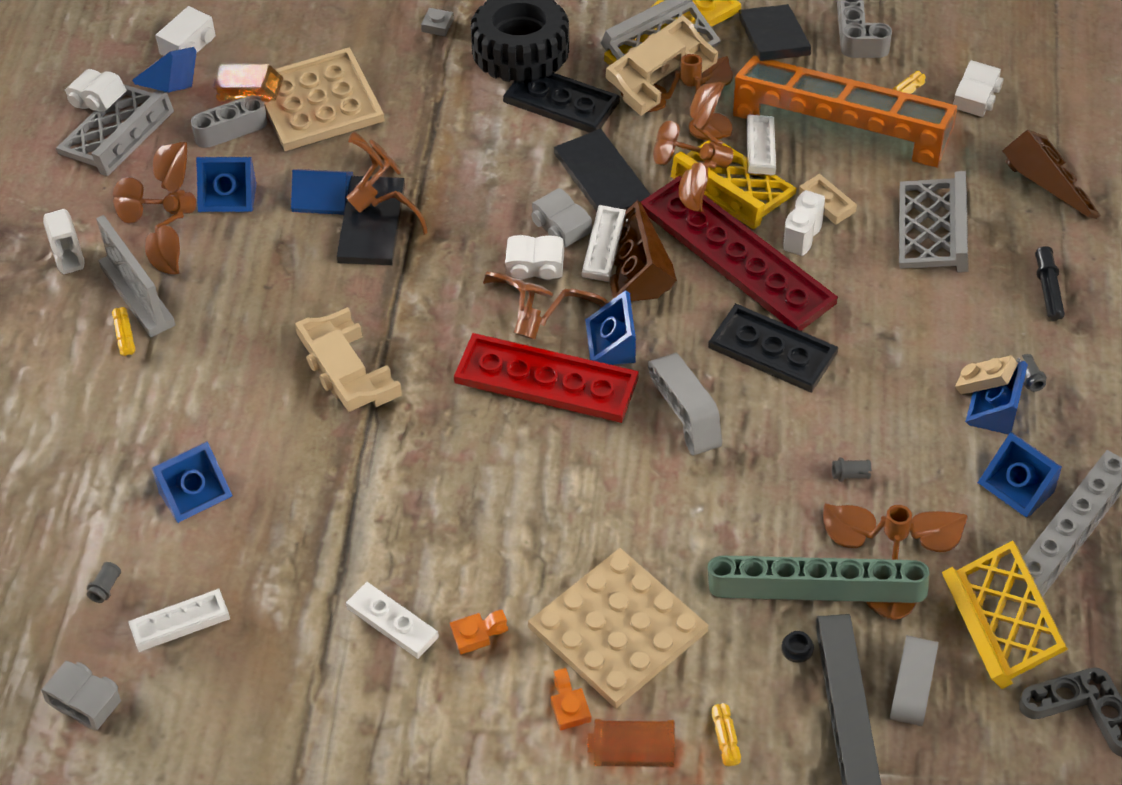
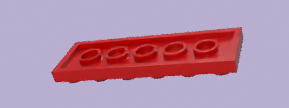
[454,333,639,423]

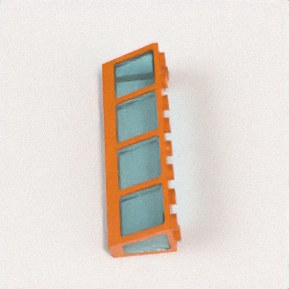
[733,55,958,168]

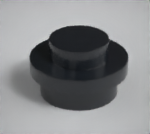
[781,631,814,663]

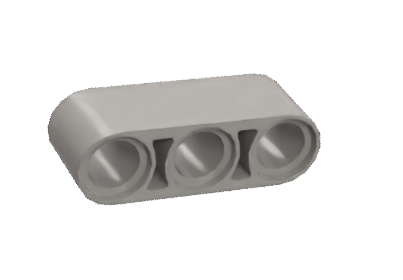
[191,95,268,148]
[890,635,939,726]

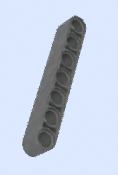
[816,614,881,785]

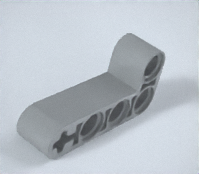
[837,0,892,58]
[648,352,722,456]

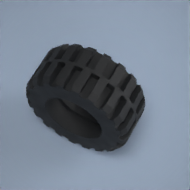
[471,0,569,83]

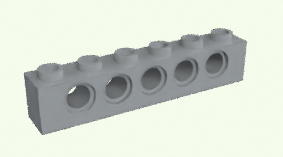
[1010,450,1122,609]

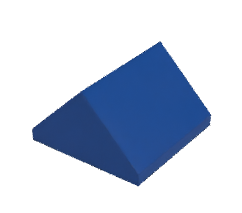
[132,47,197,93]
[196,157,257,212]
[291,169,354,215]
[585,290,636,365]
[965,361,1028,435]
[977,432,1062,518]
[152,441,233,523]

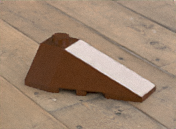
[1002,129,1101,219]
[610,200,677,301]

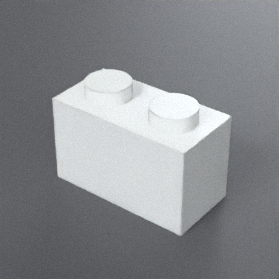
[155,6,216,56]

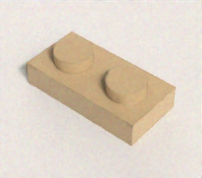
[799,174,857,225]
[955,355,1018,395]

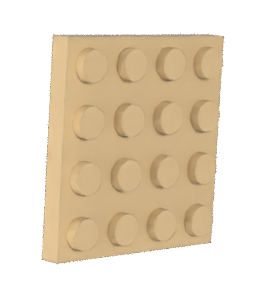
[252,47,385,151]
[528,548,709,709]

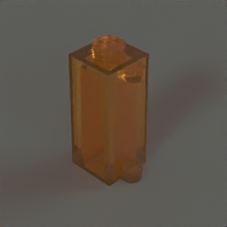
[213,64,284,102]
[587,719,675,767]

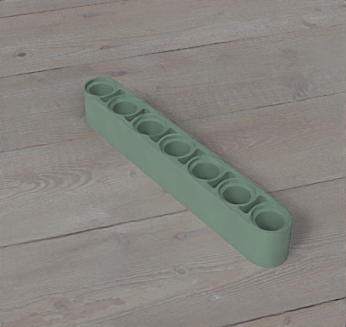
[708,556,929,603]

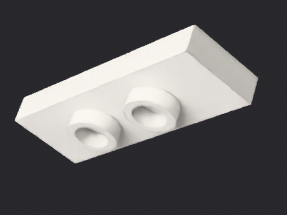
[747,114,776,175]
[582,205,626,282]
[346,582,439,659]
[128,589,230,652]

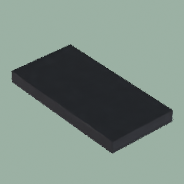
[739,4,811,61]
[503,72,620,133]
[554,129,651,212]
[336,176,405,265]
[708,303,838,393]

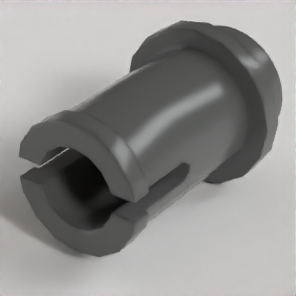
[1016,354,1047,392]
[832,457,872,482]
[86,562,121,603]

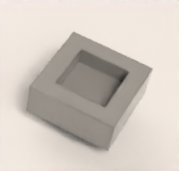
[421,8,454,36]

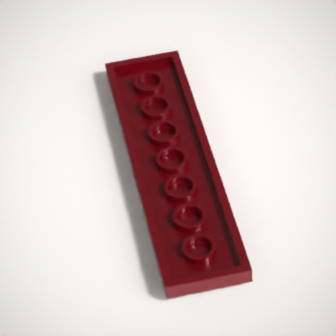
[641,176,838,331]

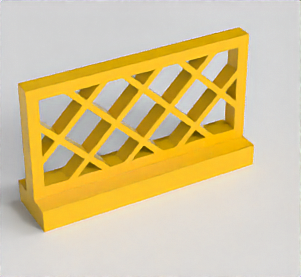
[670,140,797,230]
[942,540,1068,689]

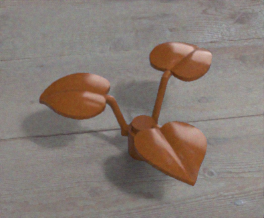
[621,54,733,140]
[653,82,733,212]
[346,132,427,235]
[113,142,196,275]
[483,271,609,340]
[823,503,968,620]

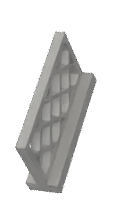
[601,0,721,60]
[56,85,174,176]
[899,171,969,272]
[96,215,176,338]

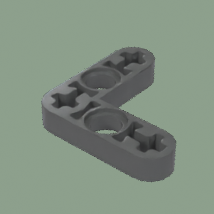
[1019,667,1122,757]

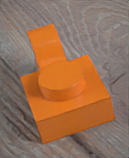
[449,610,509,655]
[551,668,592,731]

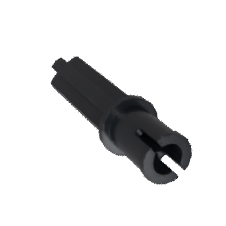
[1035,246,1065,321]

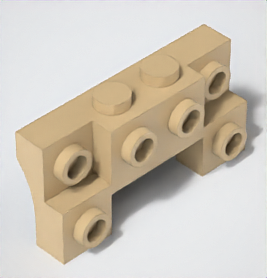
[606,15,718,116]
[295,307,402,412]

